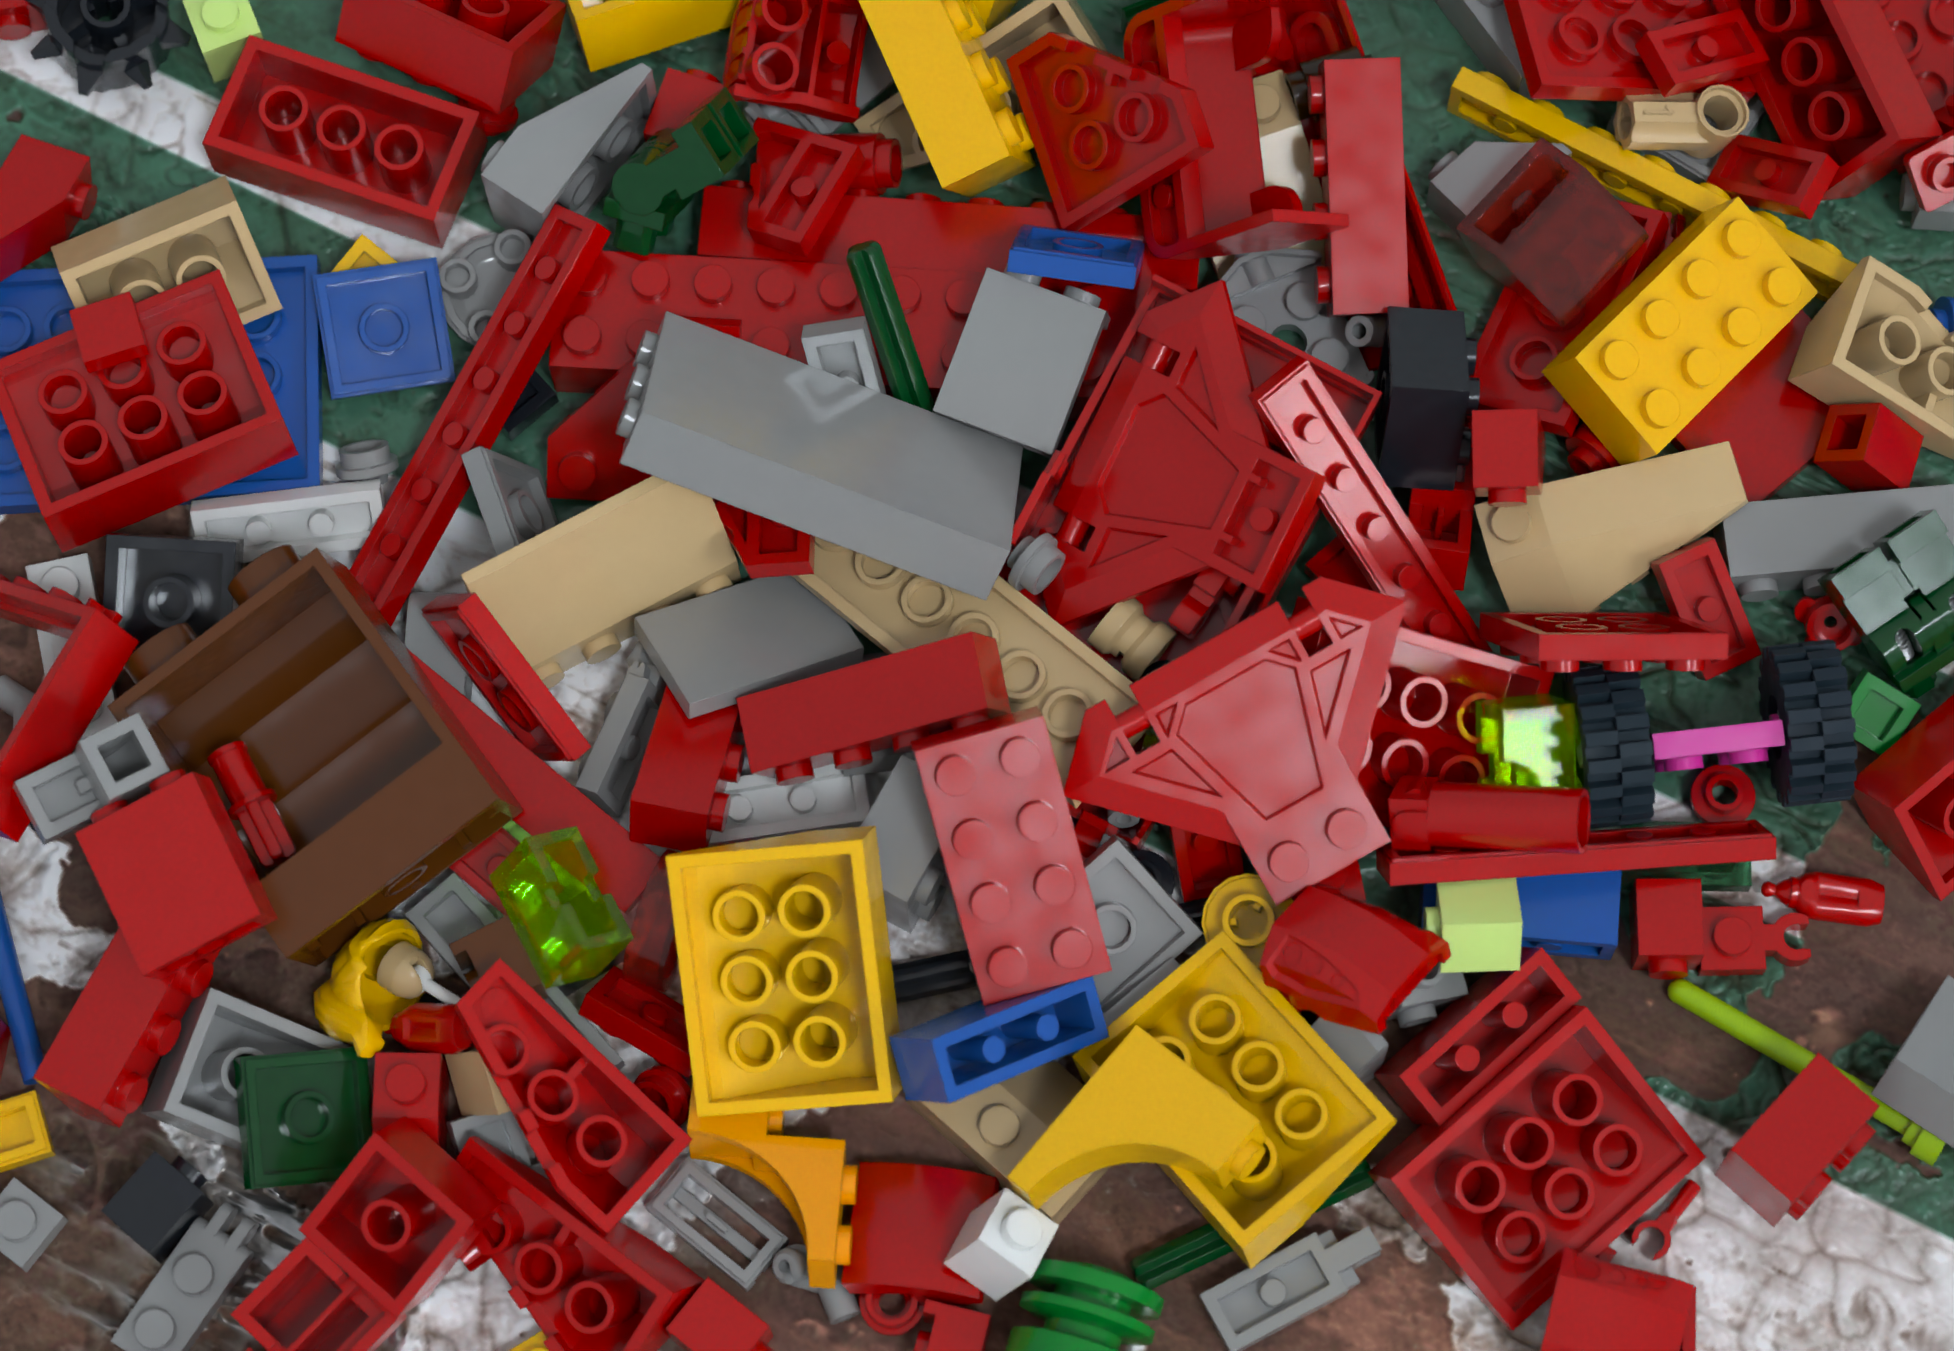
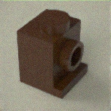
[448,915,549,1000]

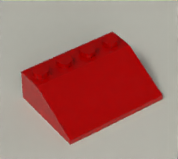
[0,269,299,553]
[1292,596,1555,828]
[1367,1005,1706,1331]

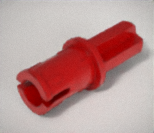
[207,741,296,869]

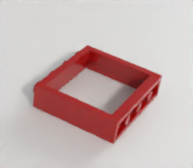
[0,574,139,843]

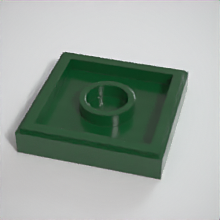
[234,1047,372,1190]

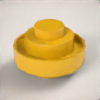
[1201,873,1294,970]

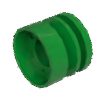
[1005,1259,1165,1351]

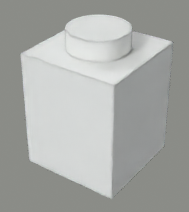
[943,1188,1059,1301]

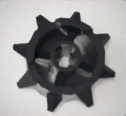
[24,0,191,96]

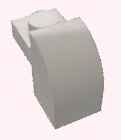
[13,712,170,845]

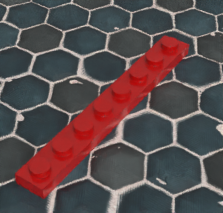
[349,204,612,627]

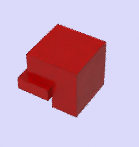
[230,1237,407,1351]

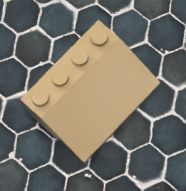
[461,476,741,689]

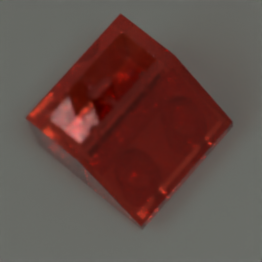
[1456,137,1649,328]

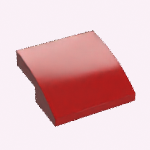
[841,1162,1000,1304]

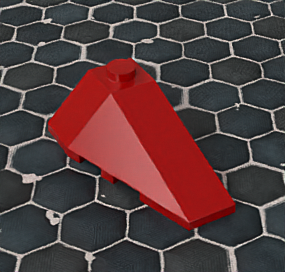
[454,958,693,1236]
[456,1136,705,1351]

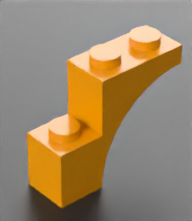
[687,1082,858,1289]

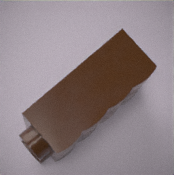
[107,544,524,967]

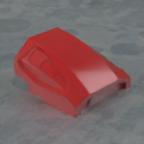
[722,0,869,123]
[1259,885,1451,1035]
[1541,1247,1694,1351]

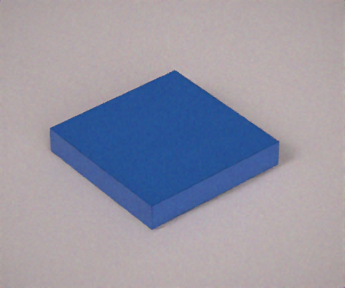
[1007,224,1145,289]
[312,257,456,401]

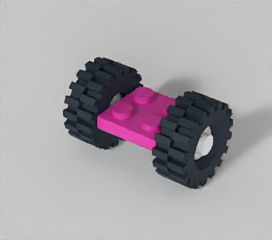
[1561,639,1857,829]

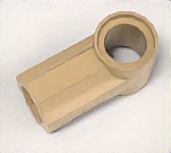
[1613,84,1749,159]

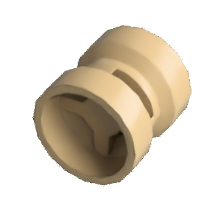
[1087,598,1178,681]

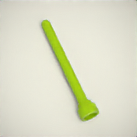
[1667,978,1946,1166]

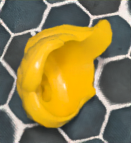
[313,917,426,1058]

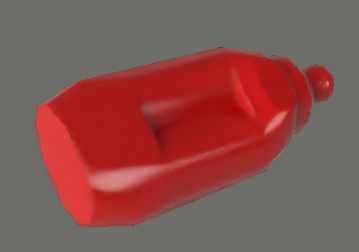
[1761,871,1885,927]
[383,1002,472,1055]

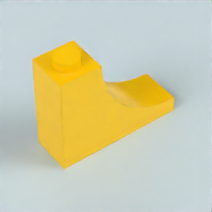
[1007,1025,1267,1210]

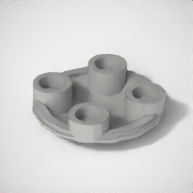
[439,229,533,346]

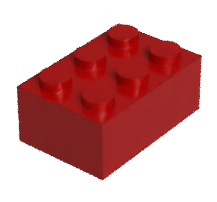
[335,0,567,115]

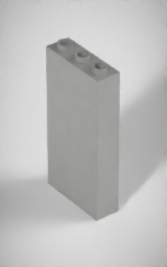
[615,311,1023,600]

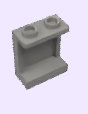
[933,263,1111,459]

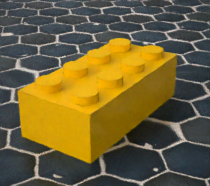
[858,0,1037,198]
[1541,196,1818,465]

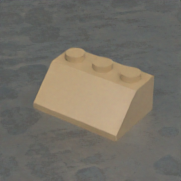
[51,175,283,325]
[906,1060,1111,1225]

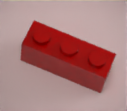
[629,685,745,852]
[1374,947,1582,1127]

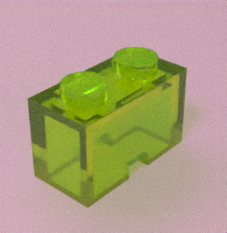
[1475,693,1582,788]
[489,826,634,989]

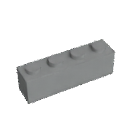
[1713,484,1954,602]

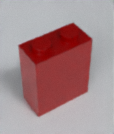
[75,769,278,980]

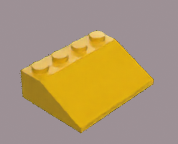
[666,825,903,1117]
[1072,930,1397,1269]

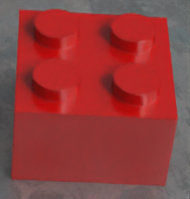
[1714,1053,1880,1227]
[298,1116,503,1318]

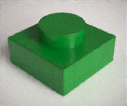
[1848,667,1921,755]

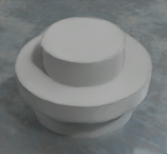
[335,439,399,485]
[1007,533,1066,595]

